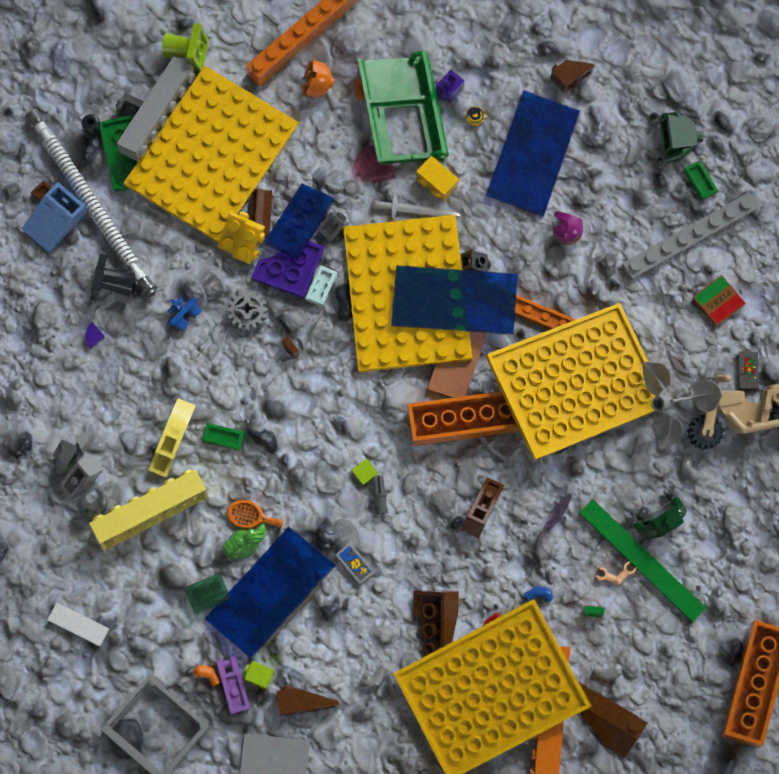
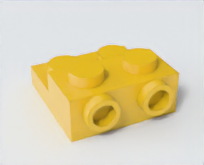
[217,212,266,264]

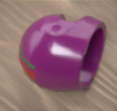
[552,211,583,245]

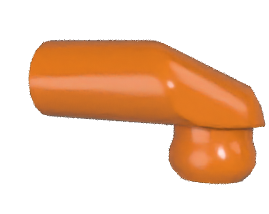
[192,665,221,687]

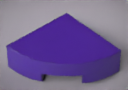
[85,322,105,349]

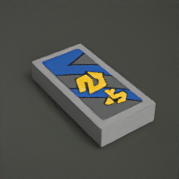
[335,543,375,585]

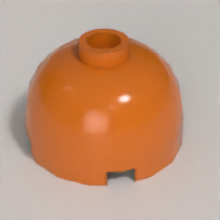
[302,60,334,98]

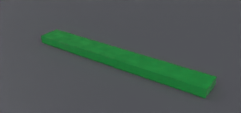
[579,499,706,622]

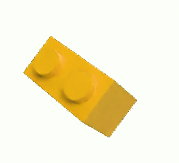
[416,156,459,201]

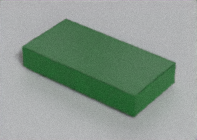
[683,160,719,201]
[202,423,244,451]

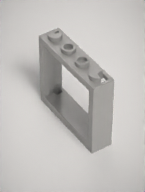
[100,674,210,774]

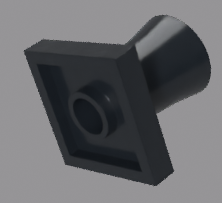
[90,253,135,301]

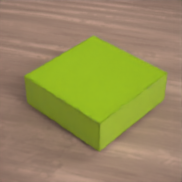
[351,459,379,486]

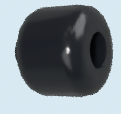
[81,114,101,135]

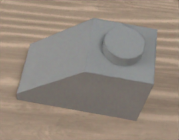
[59,455,104,500]

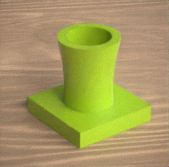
[162,23,209,73]

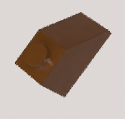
[550,60,594,94]

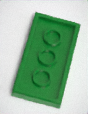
[100,114,138,193]

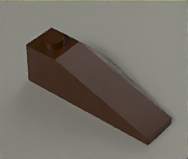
[413,590,459,656]
[579,682,648,759]

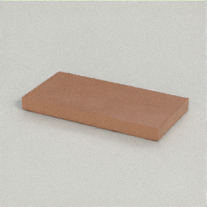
[427,325,488,398]

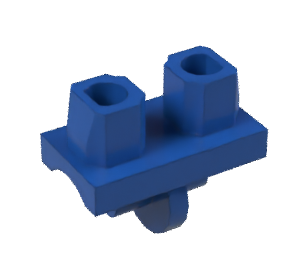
[167,297,201,331]

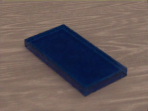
[264,183,335,260]

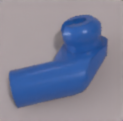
[523,586,553,602]

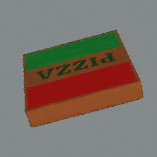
[692,275,746,327]

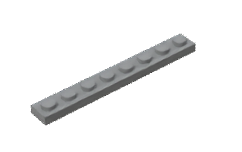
[622,192,759,281]

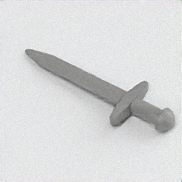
[371,194,460,220]

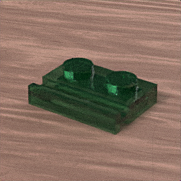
[184,572,232,615]

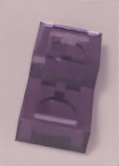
[544,493,572,533]

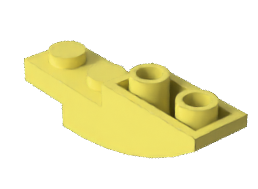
[148,399,196,477]

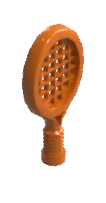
[227,500,284,530]

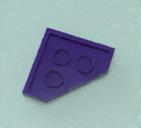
[251,240,325,299]

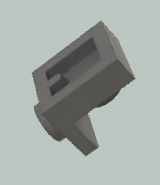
[116,93,144,116]
[317,211,349,242]

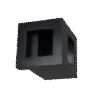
[460,249,491,276]

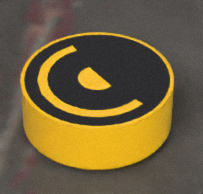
[465,106,484,126]

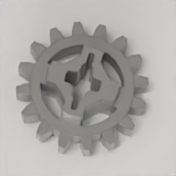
[227,290,268,332]

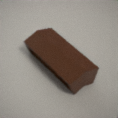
[249,188,273,239]

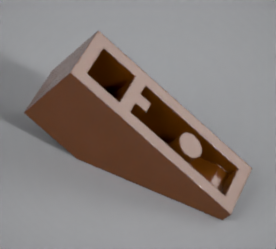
[461,477,504,538]
[276,685,339,717]

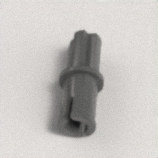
[372,476,388,515]

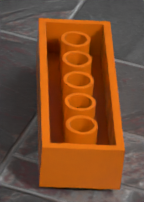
[407,391,520,447]
[721,620,779,748]

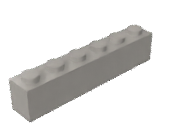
[117,56,195,161]

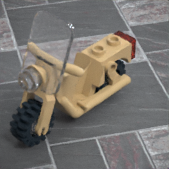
[687,343,779,450]

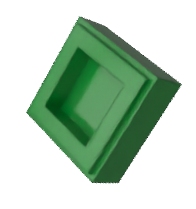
[583,605,605,618]

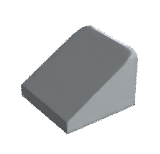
[75,429,96,454]

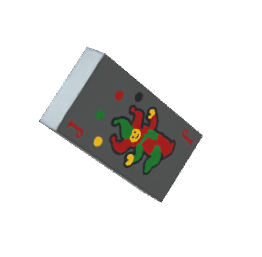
[738,351,759,390]

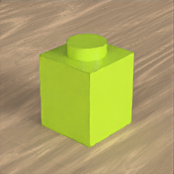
[243,660,275,691]

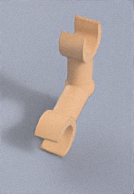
[595,562,636,585]

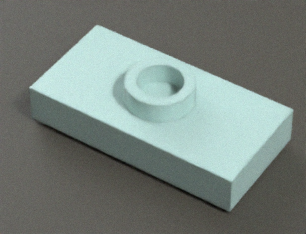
[305,265,337,307]

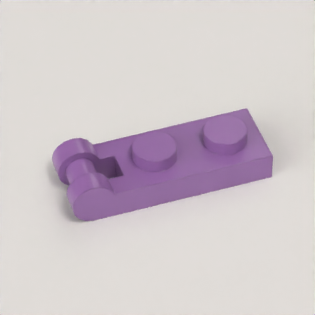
[217,655,250,715]

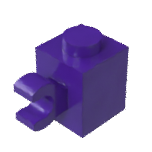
[436,69,465,103]

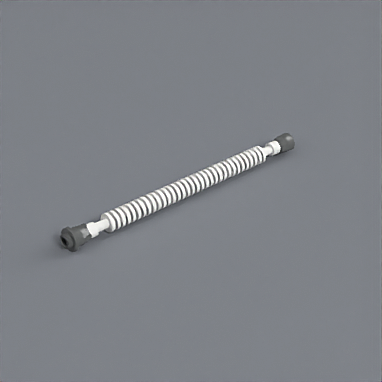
[25,109,158,298]

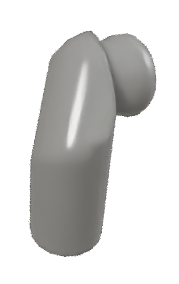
[681,455,701,482]
[592,664,623,681]
[361,665,389,688]

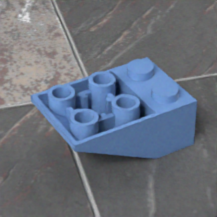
[22,182,88,253]

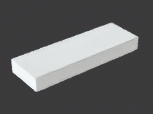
[48,603,110,647]

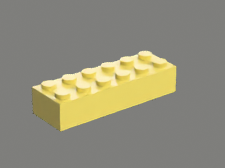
[89,469,208,551]

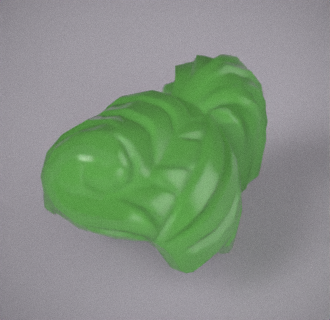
[222,523,266,559]

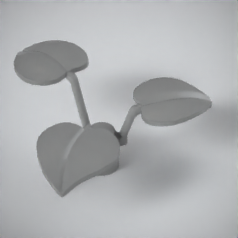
[643,362,722,449]

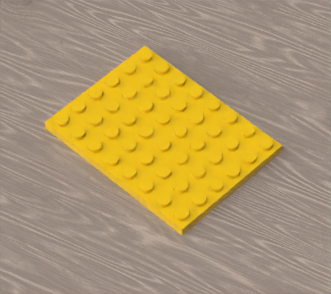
[123,66,299,243]
[344,215,473,373]
[485,303,657,461]
[393,599,591,774]

